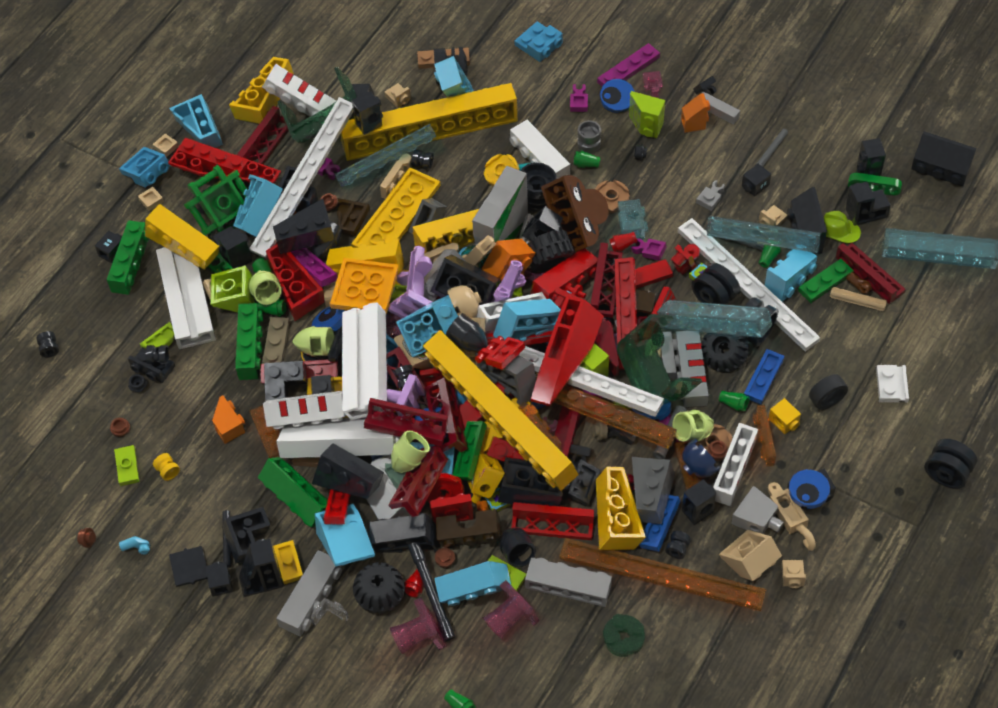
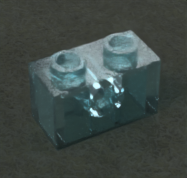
[618,199,648,240]

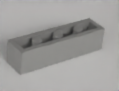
[702,92,740,125]
[659,332,676,379]

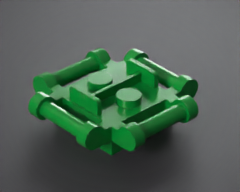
[184,165,248,235]

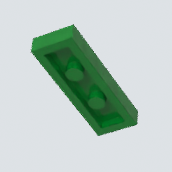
[798,259,854,303]
[453,421,487,480]

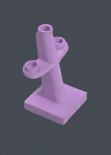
[388,246,432,318]
[490,260,526,303]
[363,371,426,418]

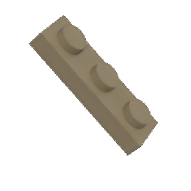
[262,317,290,364]

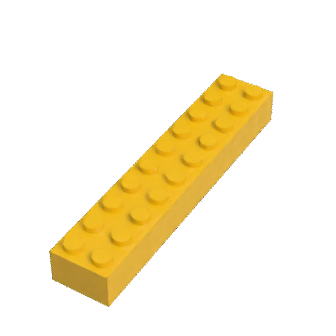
[341,83,518,161]
[423,330,579,491]

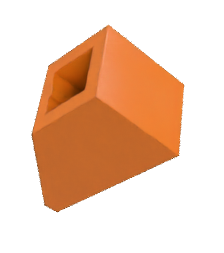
[681,93,710,133]
[212,396,245,444]

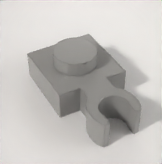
[696,180,724,211]

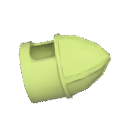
[249,270,281,305]
[293,326,334,357]
[672,410,714,442]
[391,431,430,473]

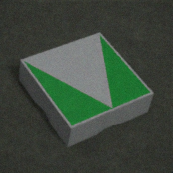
[472,166,528,267]

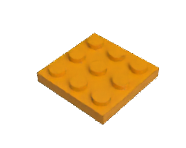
[330,258,399,314]

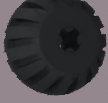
[701,324,749,372]
[353,562,405,614]

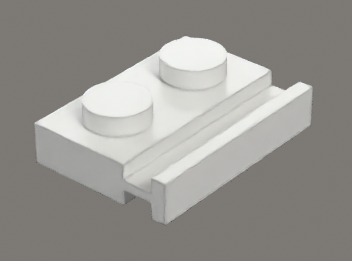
[876,365,909,403]

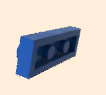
[744,349,785,404]
[639,495,680,552]

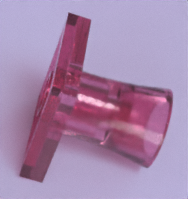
[482,580,540,640]
[390,597,447,654]

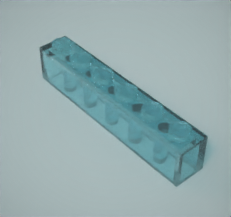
[882,228,998,269]
[657,300,772,338]

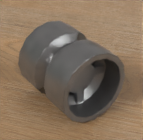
[578,120,601,154]

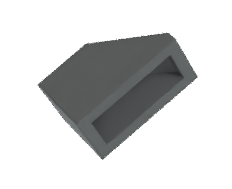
[408,198,447,234]

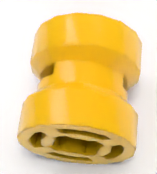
[153,453,180,481]

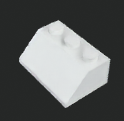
[367,455,410,520]

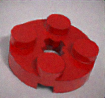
[427,473,464,506]

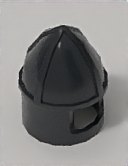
[310,221,342,259]
[446,313,487,352]
[500,527,536,567]

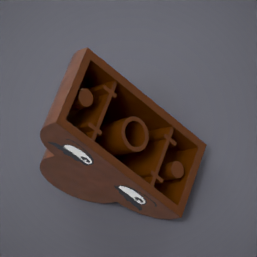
[541,175,609,252]

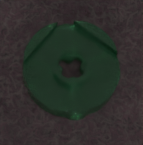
[603,614,645,657]

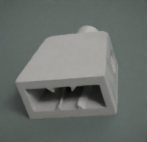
[731,486,784,534]

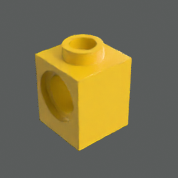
[768,398,801,434]

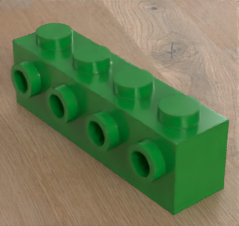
[107,220,149,295]
[236,303,263,380]
[258,457,328,527]

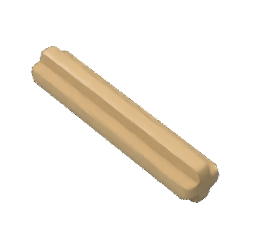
[830,287,887,311]

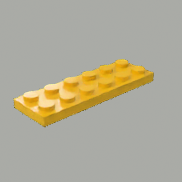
[351,168,441,248]

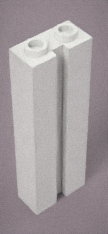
[156,247,216,349]
[342,302,387,420]
[276,418,401,458]

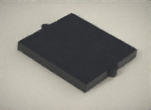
[169,546,208,587]

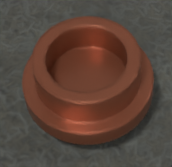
[320,193,338,211]
[110,418,130,437]
[708,440,728,460]
[77,528,96,548]
[435,548,455,568]

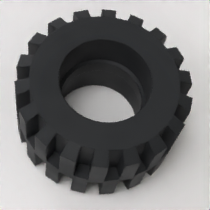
[527,230,575,271]

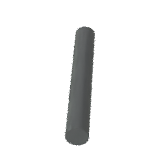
[756,129,788,167]

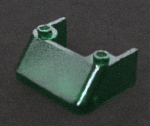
[277,67,357,143]
[617,314,702,405]

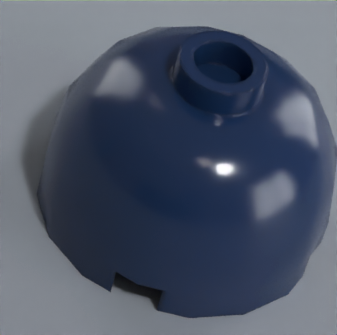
[682,438,721,478]

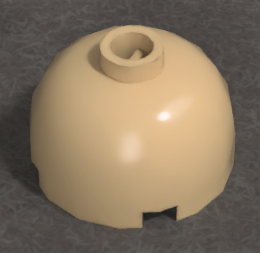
[447,286,482,318]

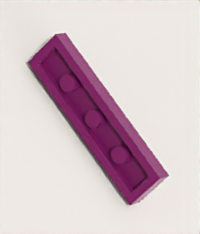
[597,43,660,86]
[291,248,338,287]

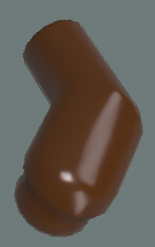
[846,272,872,294]

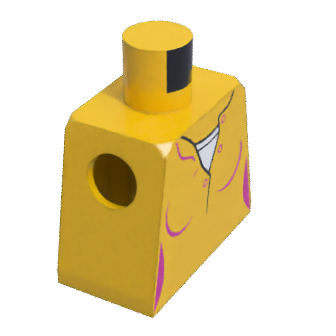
[467,452,505,504]

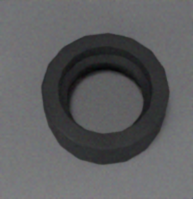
[809,374,848,410]

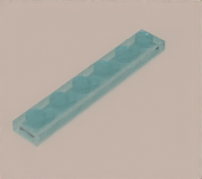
[335,124,436,187]
[707,216,821,253]

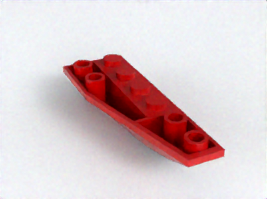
[168,137,281,184]
[531,295,604,406]

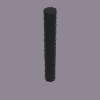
[222,510,231,568]

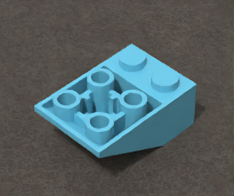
[396,295,458,357]
[315,504,375,566]

